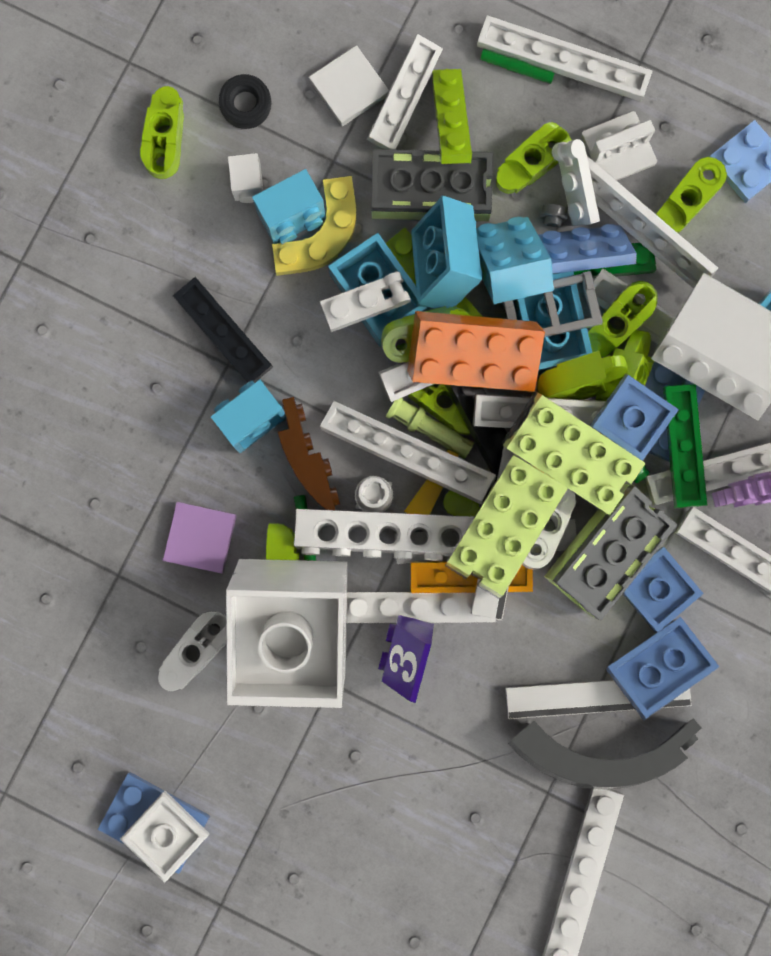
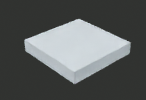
[309,45,389,127]
[120,791,210,883]

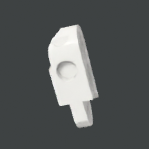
[522,489,577,570]
[158,611,227,691]

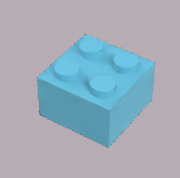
[252,169,326,245]
[211,380,286,453]

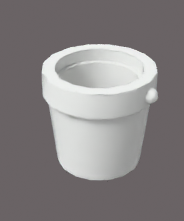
[355,476,393,513]

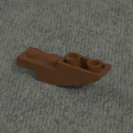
[278,397,340,511]

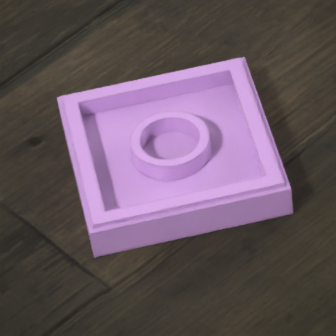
[163,502,237,574]

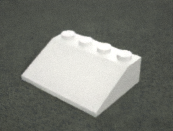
[651,273,771,420]

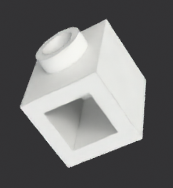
[228,153,264,203]

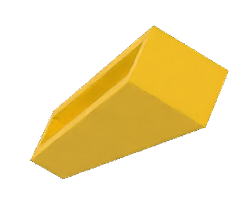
[404,450,459,515]

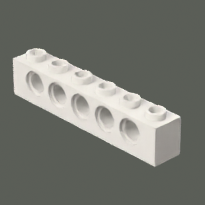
[294,509,474,561]

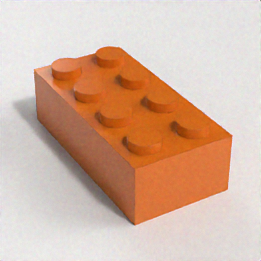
[407,311,545,392]

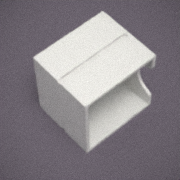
[226,559,347,708]

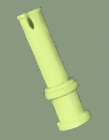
[385,397,474,459]

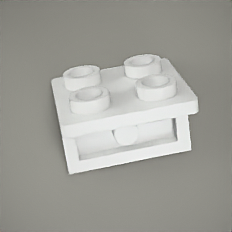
[581,111,657,181]

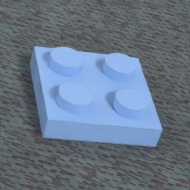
[710,120,771,203]

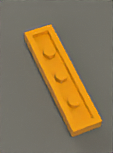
[410,561,533,593]

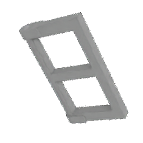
[502,271,603,337]

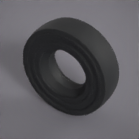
[219,74,272,129]

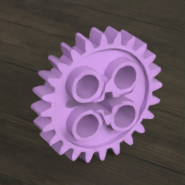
[712,471,771,508]

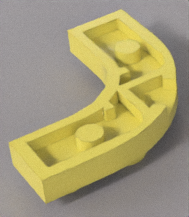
[272,176,357,276]

